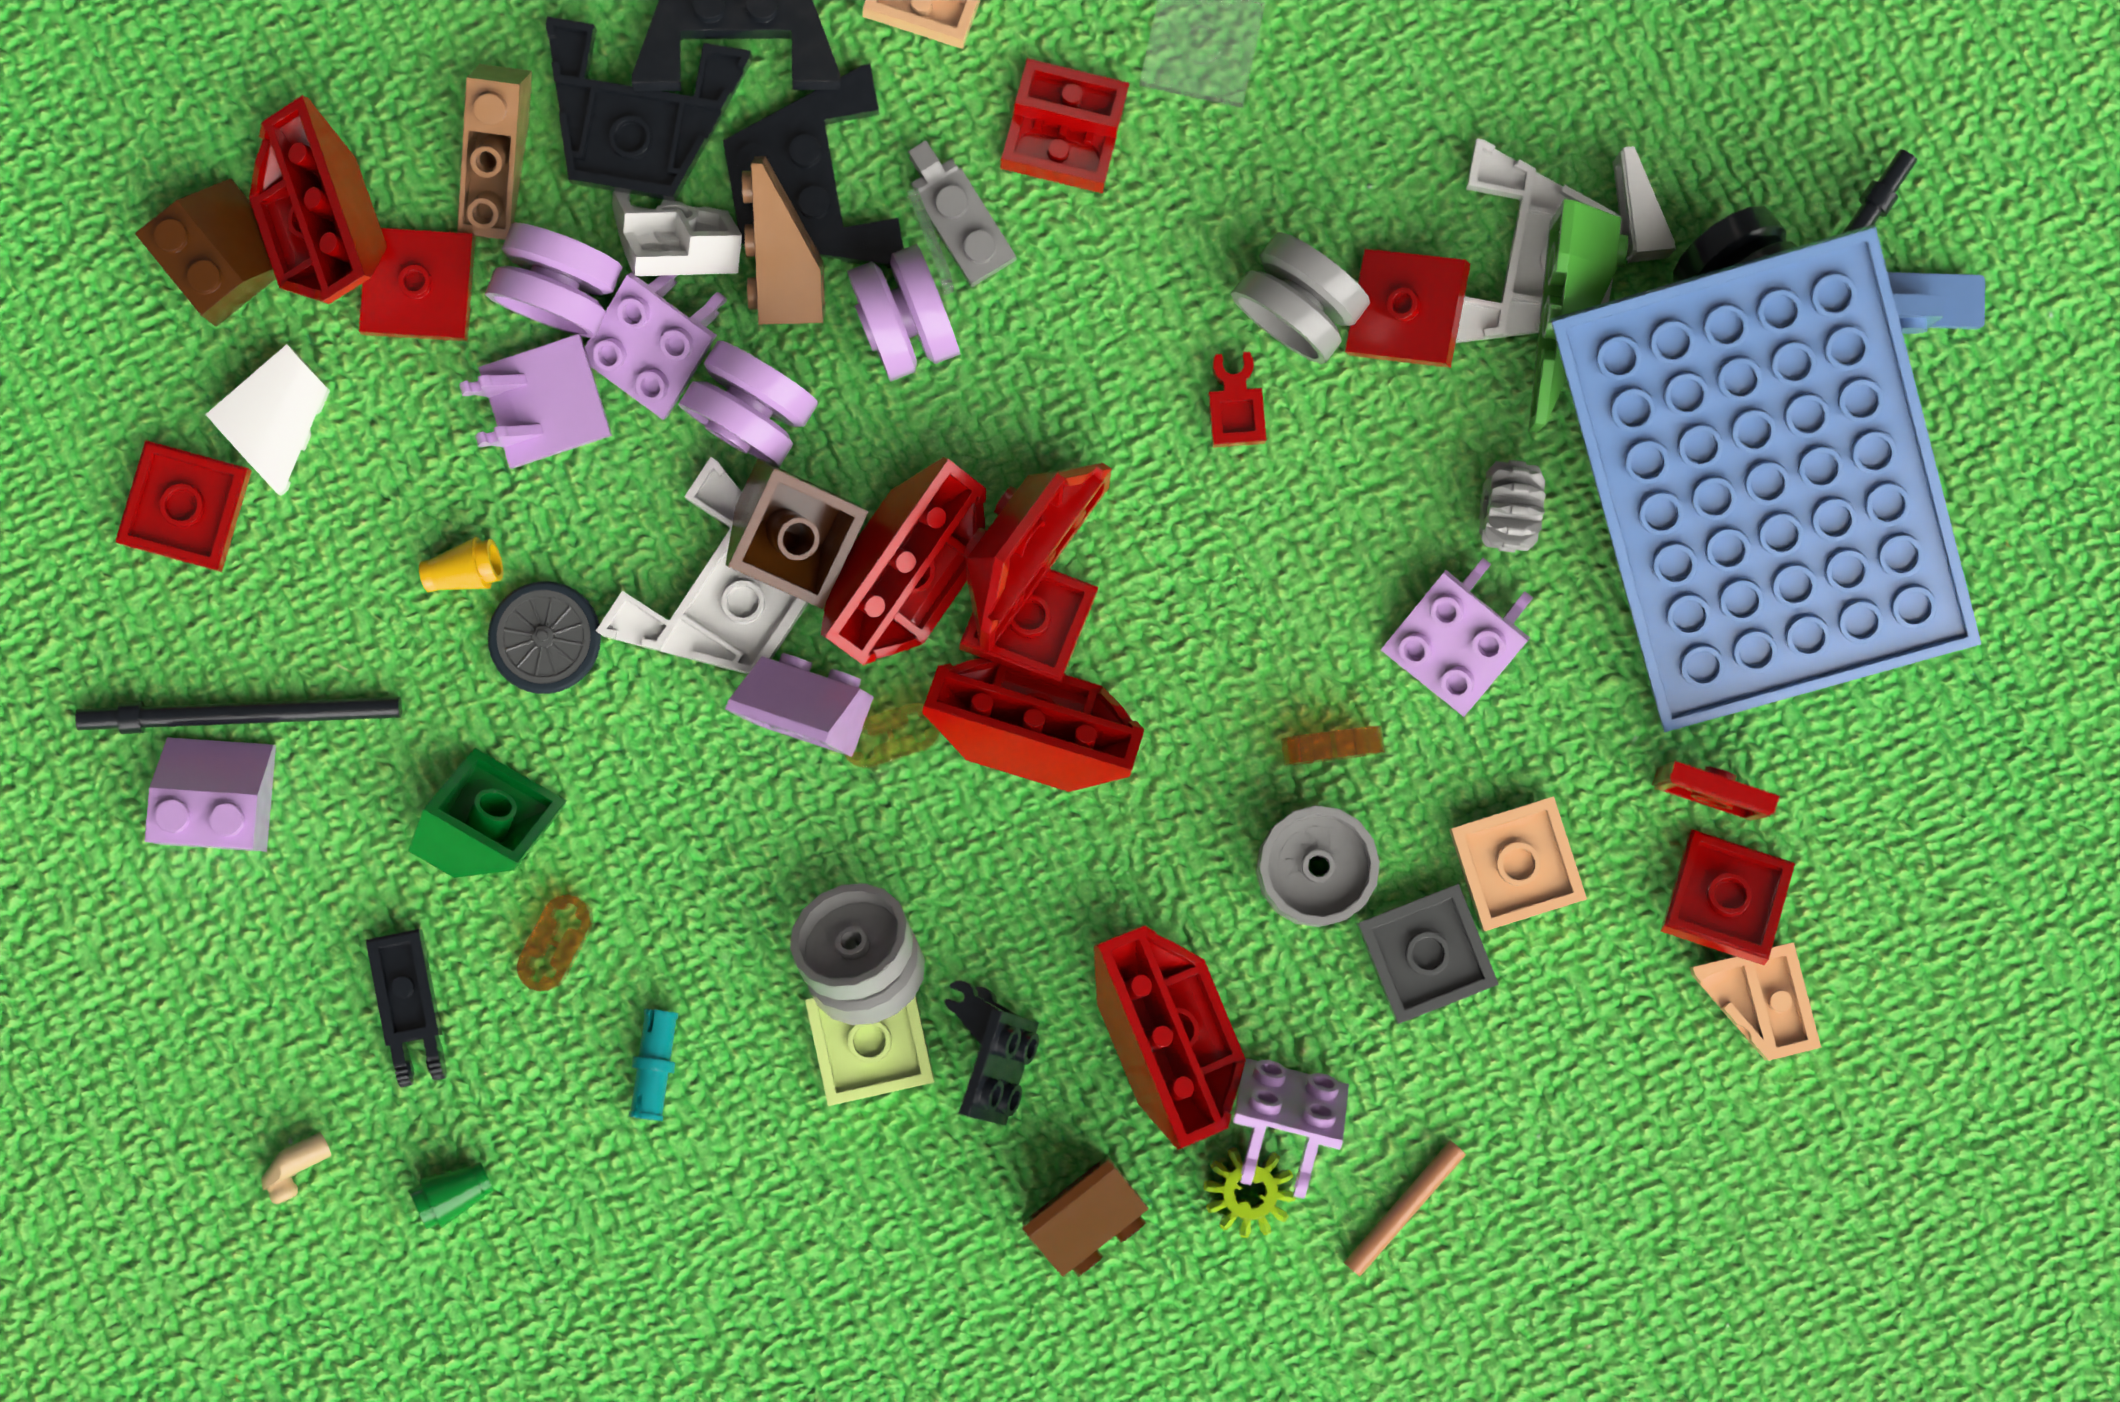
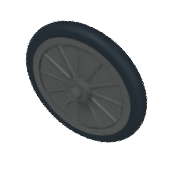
[488,581,601,694]

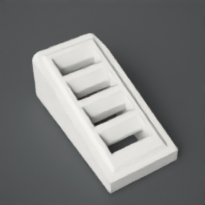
[1613,146,1676,263]

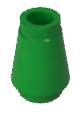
[408,1162,494,1230]

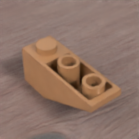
[457,64,532,240]
[742,156,826,325]

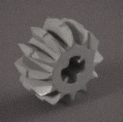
[1479,460,1546,553]

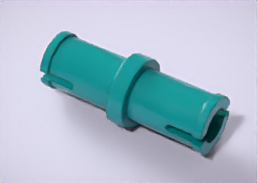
[628,1009,679,1121]

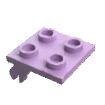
[585,273,727,420]
[459,334,612,469]
[1381,557,1533,717]
[1233,1058,1349,1199]

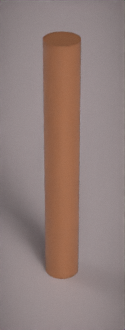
[1344,1140,1466,1277]

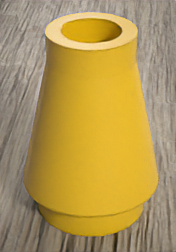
[419,537,503,592]

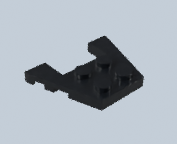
[632,0,841,91]
[546,17,752,201]
[723,64,904,268]

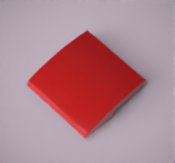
[1000,58,1130,194]

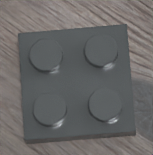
[1357,884,1499,1024]

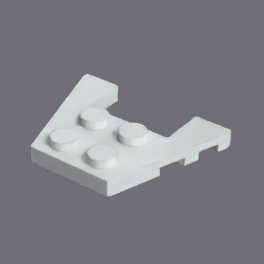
[1456,139,1624,343]
[596,457,808,674]

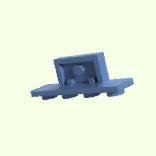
[1887,272,1985,334]

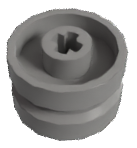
[1231,232,1370,364]
[1256,806,1380,927]
[790,883,925,1025]

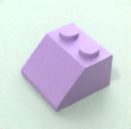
[725,653,874,757]
[144,737,276,852]

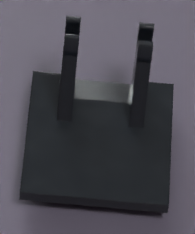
[945,981,1039,1125]

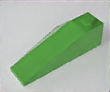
[1528,199,1628,433]

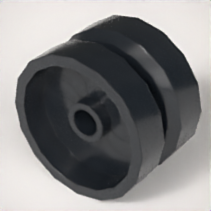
[1673,206,1798,283]

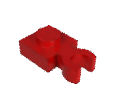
[1208,352,1267,448]

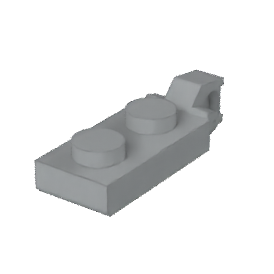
[908,141,1017,287]

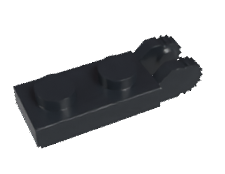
[366,929,447,1087]

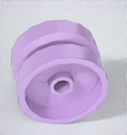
[485,222,622,338]
[847,244,960,382]
[678,340,818,467]

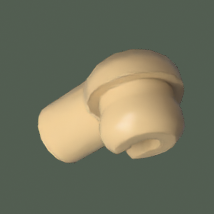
[262,1132,331,1205]

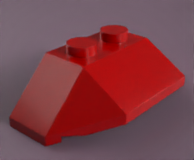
[249,95,387,304]
[820,457,986,665]
[964,463,1112,653]
[922,658,1145,792]
[1094,925,1246,1150]

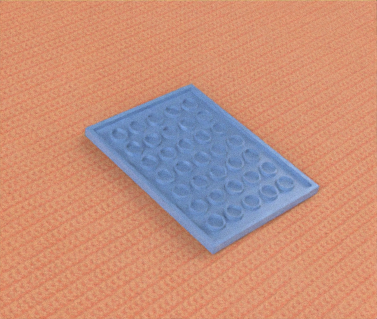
[1550,225,1981,732]

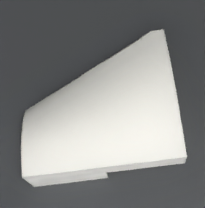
[612,191,742,276]
[205,344,330,496]

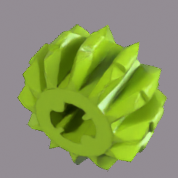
[1203,1147,1296,1238]

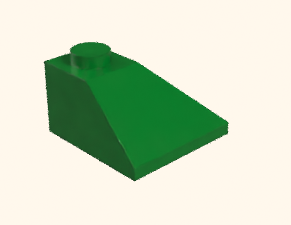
[408,748,567,878]

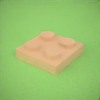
[1449,796,1587,932]

